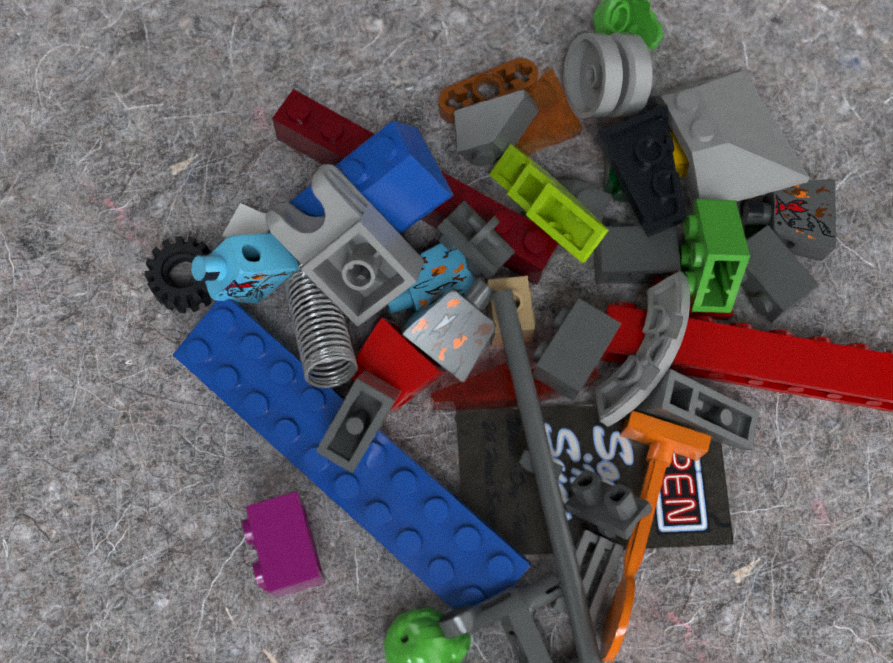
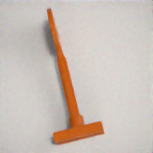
[599,411,712,663]

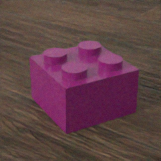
[241,491,325,598]

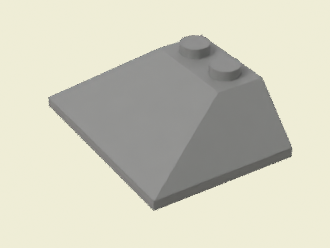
[645,70,810,202]

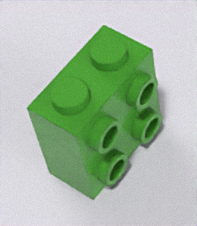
[679,199,750,313]

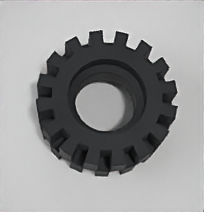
[145,236,212,313]

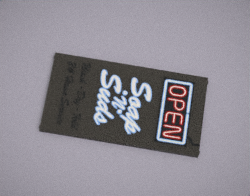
[454,404,734,555]

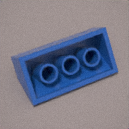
[289,120,454,234]

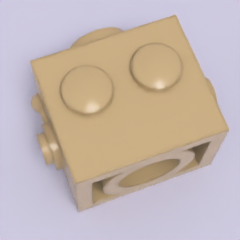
[486,276,536,346]

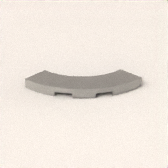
[594,271,690,427]

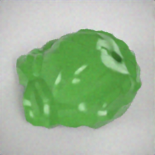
[593,0,664,51]
[384,606,472,663]

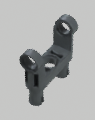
[437,571,579,663]

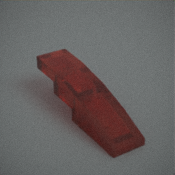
[430,363,600,411]

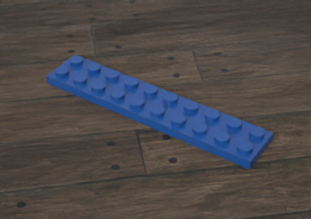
[173,299,532,609]

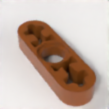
[438,58,539,124]

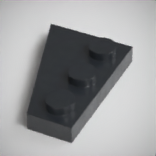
[596,104,686,237]

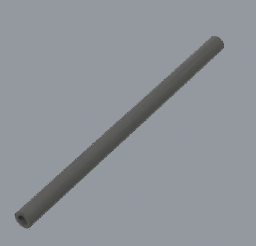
[492,289,602,663]

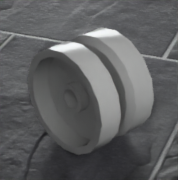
[563,33,653,119]

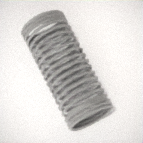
[283,264,357,388]

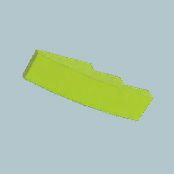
[489,144,609,263]

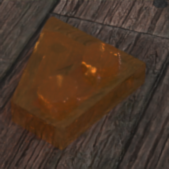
[515,69,583,155]

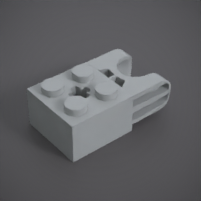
[266,164,424,327]

